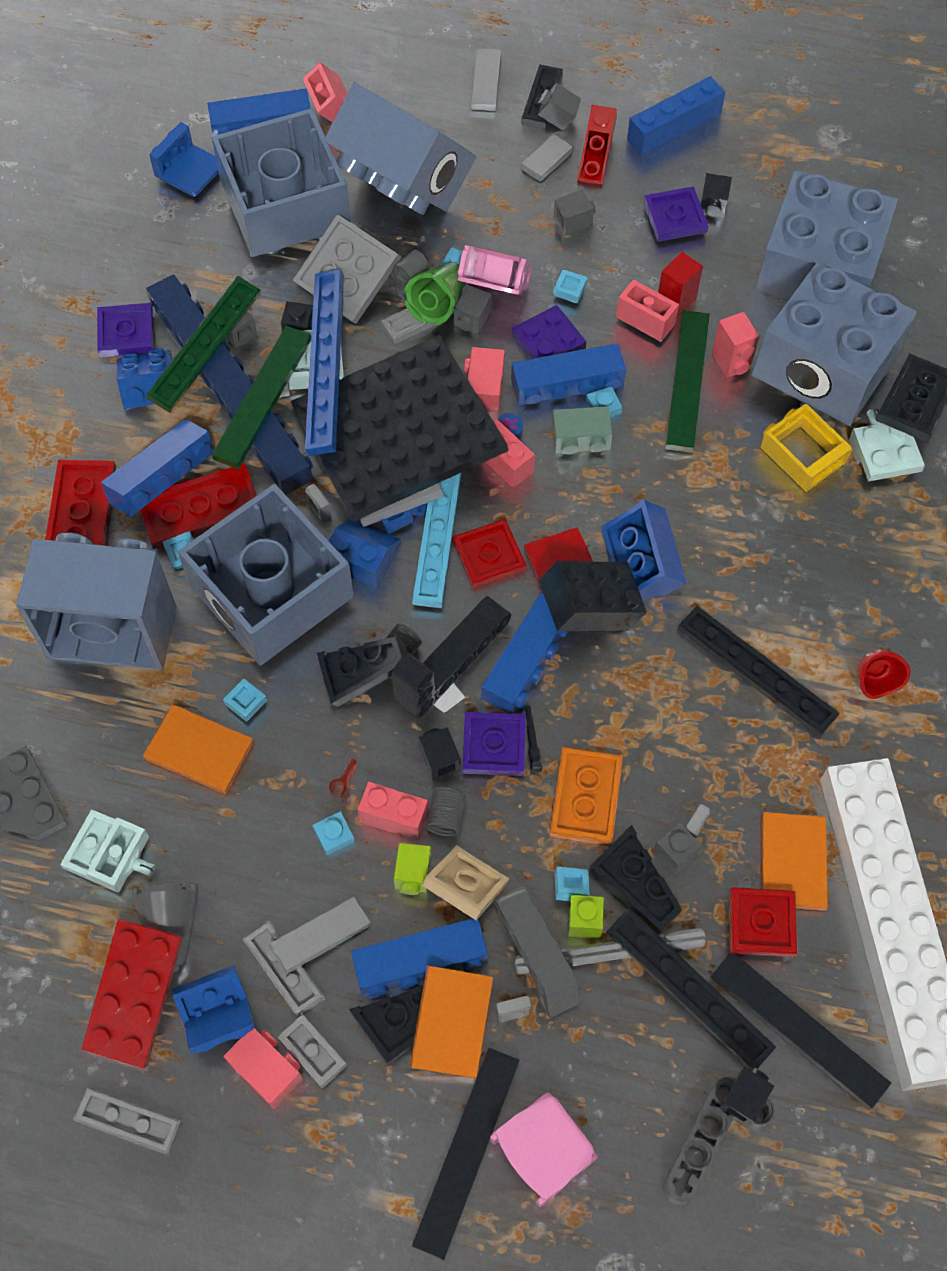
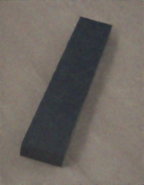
[678,606,840,738]
[606,908,776,1069]
[710,953,891,1111]
[412,1048,520,1260]

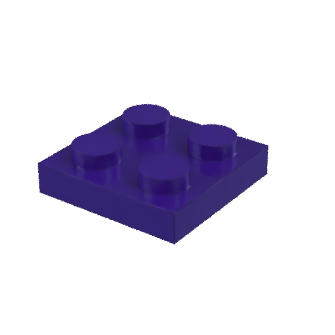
[643,186,709,242]
[97,303,154,357]
[512,305,587,359]
[462,712,526,776]

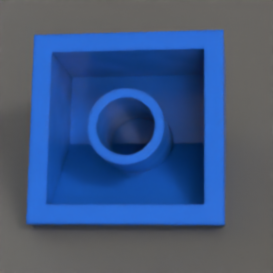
[328,520,401,588]

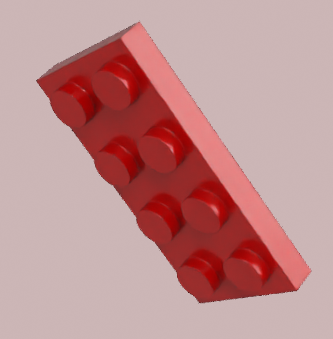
[45,460,116,546]
[140,463,257,550]
[81,918,184,1069]

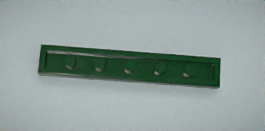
[146,276,261,413]
[665,310,710,453]
[212,326,311,470]

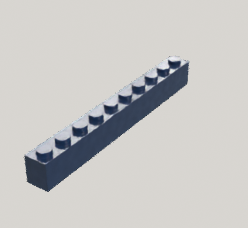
[146,274,313,495]

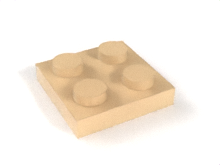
[422,846,509,920]

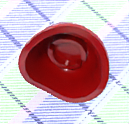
[857,649,911,699]

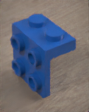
[149,122,219,196]
[116,348,172,410]
[171,965,255,1053]

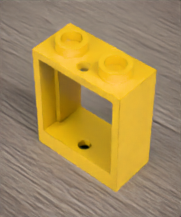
[760,404,853,492]

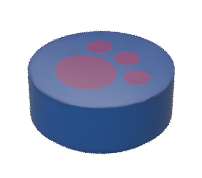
[497,413,523,439]

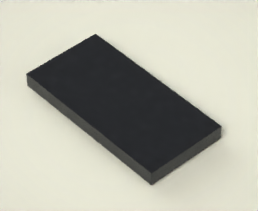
[875,353,947,443]

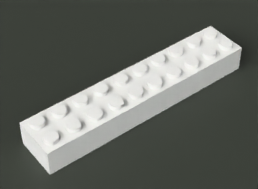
[820,758,947,1091]

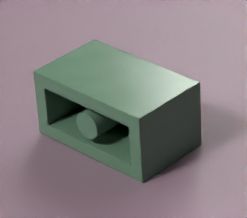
[552,406,613,454]

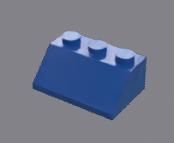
[601,500,687,600]

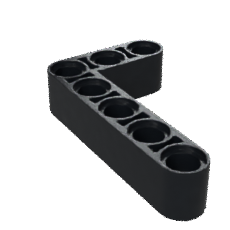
[392,596,512,718]

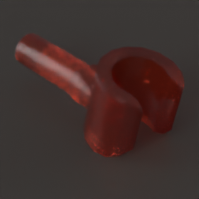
[328,758,357,798]

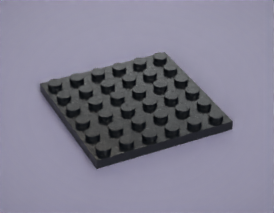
[291,335,509,522]

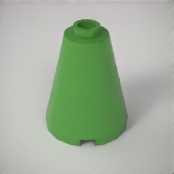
[404,262,465,325]

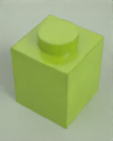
[394,843,431,895]
[568,895,604,939]

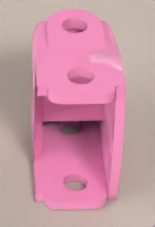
[458,245,532,295]
[490,1092,599,1208]

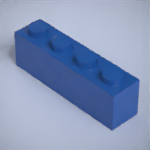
[627,76,725,156]
[207,88,311,136]
[511,343,626,405]
[101,419,214,517]
[481,593,569,714]
[351,919,488,998]

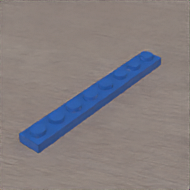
[305,269,344,456]

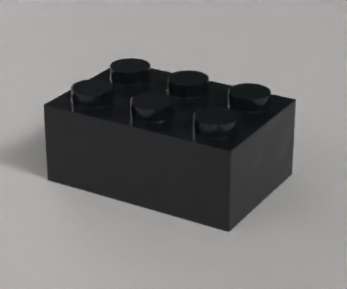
[539,561,647,631]

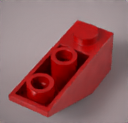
[577,105,617,185]

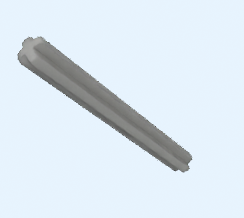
[514,928,706,974]

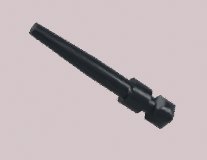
[525,705,543,773]

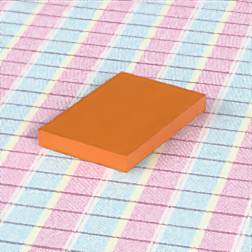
[143,704,254,795]
[550,747,623,846]
[762,812,828,911]
[409,965,493,1079]

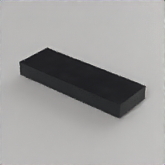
[521,64,563,129]

